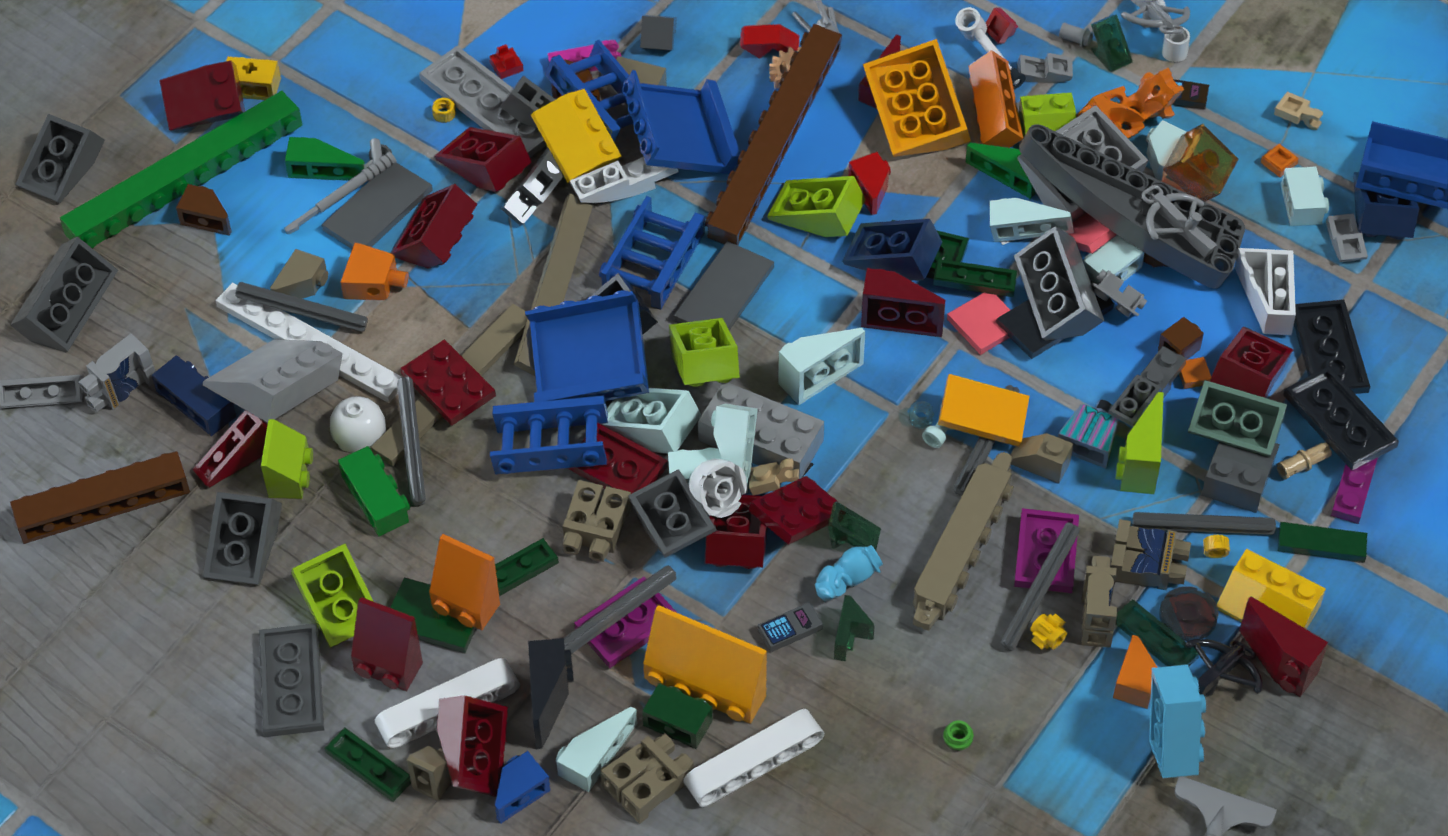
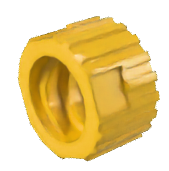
[432,98,456,123]
[1203,534,1230,558]

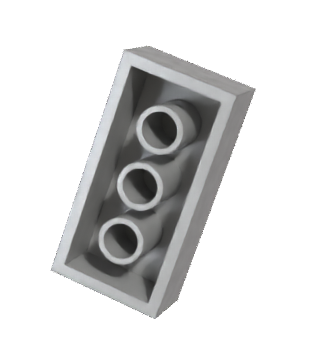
[698,382,824,479]

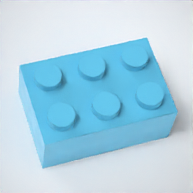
[1149,665,1206,778]

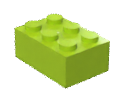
[669,318,740,387]

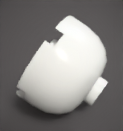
[330,396,386,453]
[689,458,747,518]

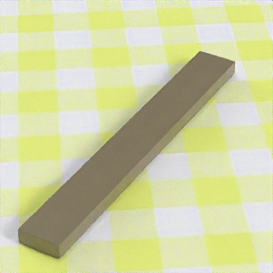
[514,193,593,376]
[371,304,528,466]

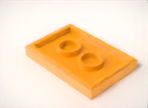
[938,374,1029,447]

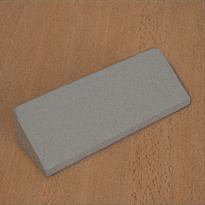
[0,375,84,409]

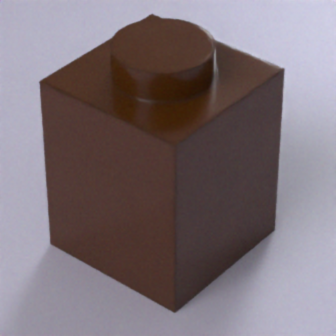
[1158,317,1204,359]

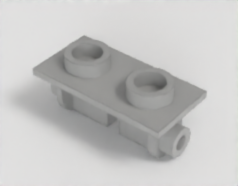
[1091,269,1147,318]

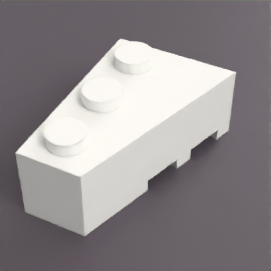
[1235,248,1296,335]

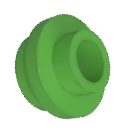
[943,720,974,750]

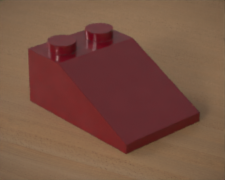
[159,60,245,131]
[434,127,531,192]
[861,268,946,337]
[1210,326,1294,398]
[705,495,768,569]
[1239,596,1328,697]
[351,597,423,691]
[437,695,508,797]

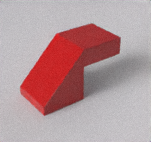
[740,24,800,58]

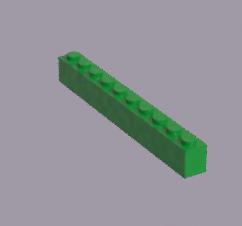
[60,90,303,248]

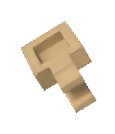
[1274,92,1323,130]
[749,458,799,496]

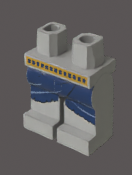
[79,334,156,412]

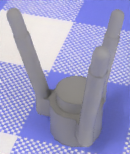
[792,0,840,33]

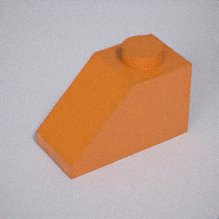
[1113,635,1157,709]

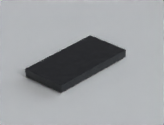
[996,279,1115,359]
[1294,299,1370,394]
[1283,366,1399,471]

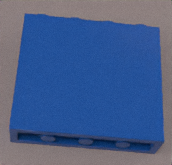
[622,70,740,174]
[1356,121,1448,209]
[525,290,649,402]

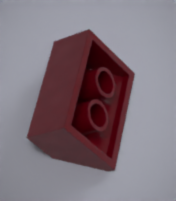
[391,184,477,269]

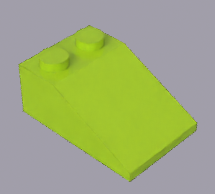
[767,176,866,237]
[1116,392,1164,494]
[291,544,373,648]

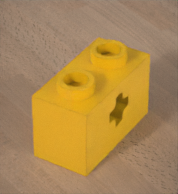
[226,56,281,100]

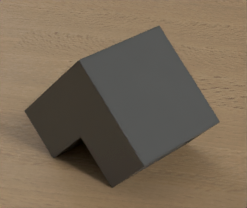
[640,15,677,50]

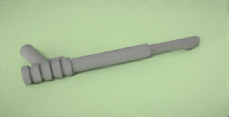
[285,138,397,234]

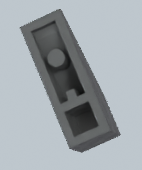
[500,76,556,129]

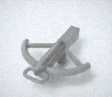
[1121,0,1190,34]
[1141,185,1217,258]

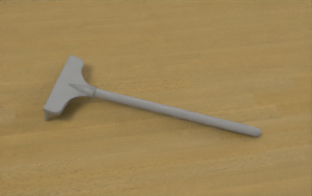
[1175,776,1277,836]

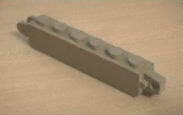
[913,452,1014,631]

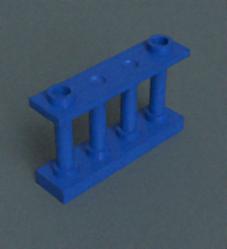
[545,40,633,143]
[599,196,705,310]
[490,396,608,475]

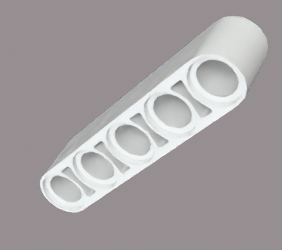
[375,658,520,748]
[683,709,825,807]

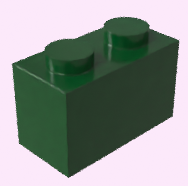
[642,683,713,749]

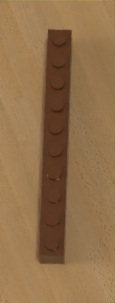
[705,24,842,245]

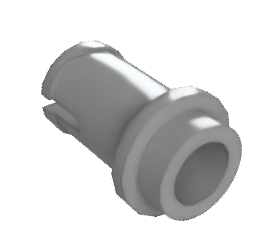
[1059,22,1093,47]

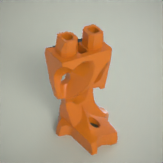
[1076,68,1184,139]

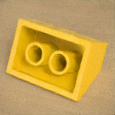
[531,89,622,183]
[1215,549,1326,629]

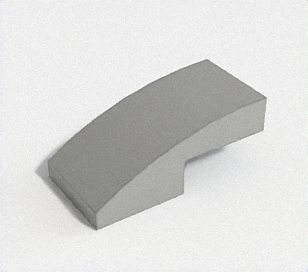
[1017,53,1073,83]
[1326,213,1368,262]

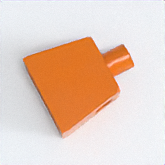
[340,243,409,300]

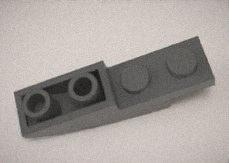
[500,148,564,226]
[1108,346,1187,427]

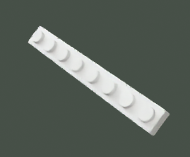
[215,283,402,403]

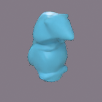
[815,545,883,602]

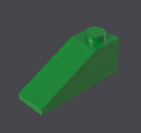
[285,137,365,181]
[965,142,1036,199]

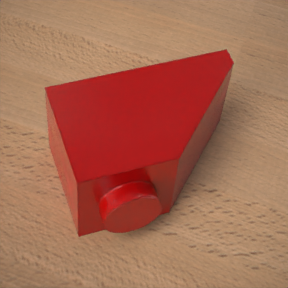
[848,152,891,215]

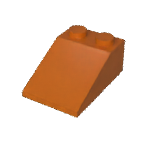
[430,534,500,631]

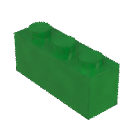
[338,446,410,537]

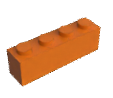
[968,50,1023,148]

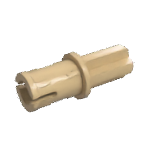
[1277,443,1332,480]

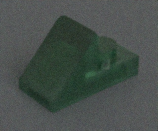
[1091,14,1133,72]
[828,501,881,550]
[834,595,875,661]

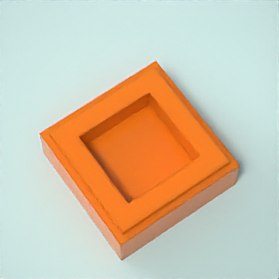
[1260,144,1299,177]
[1179,357,1211,389]

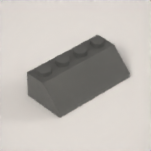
[1014,226,1104,341]
[10,236,118,352]

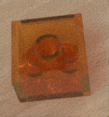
[1163,124,1238,202]

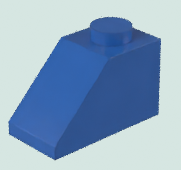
[495,751,551,824]

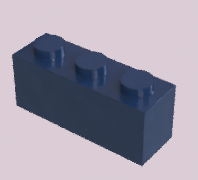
[152,355,236,437]

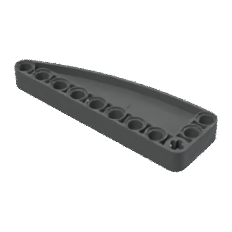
[1019,124,1245,289]

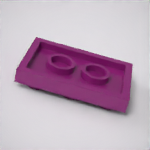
[1014,508,1079,593]
[574,577,677,668]

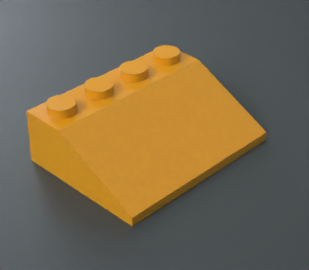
[863,39,971,157]
[643,605,767,724]

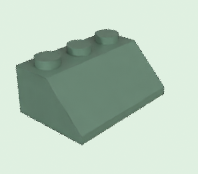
[1188,380,1287,457]

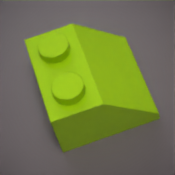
[1018,92,1076,140]
[261,419,313,499]

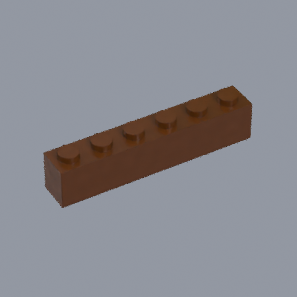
[10,451,190,544]

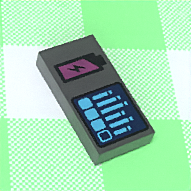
[758,602,823,652]

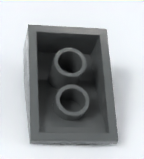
[15,114,105,203]
[1201,442,1280,513]
[628,469,717,558]
[203,492,282,585]

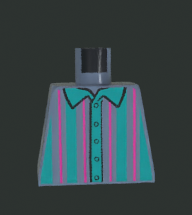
[1058,400,1118,469]

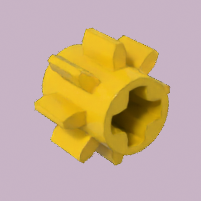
[1030,613,1067,650]

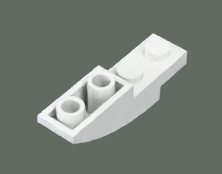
[570,157,679,203]

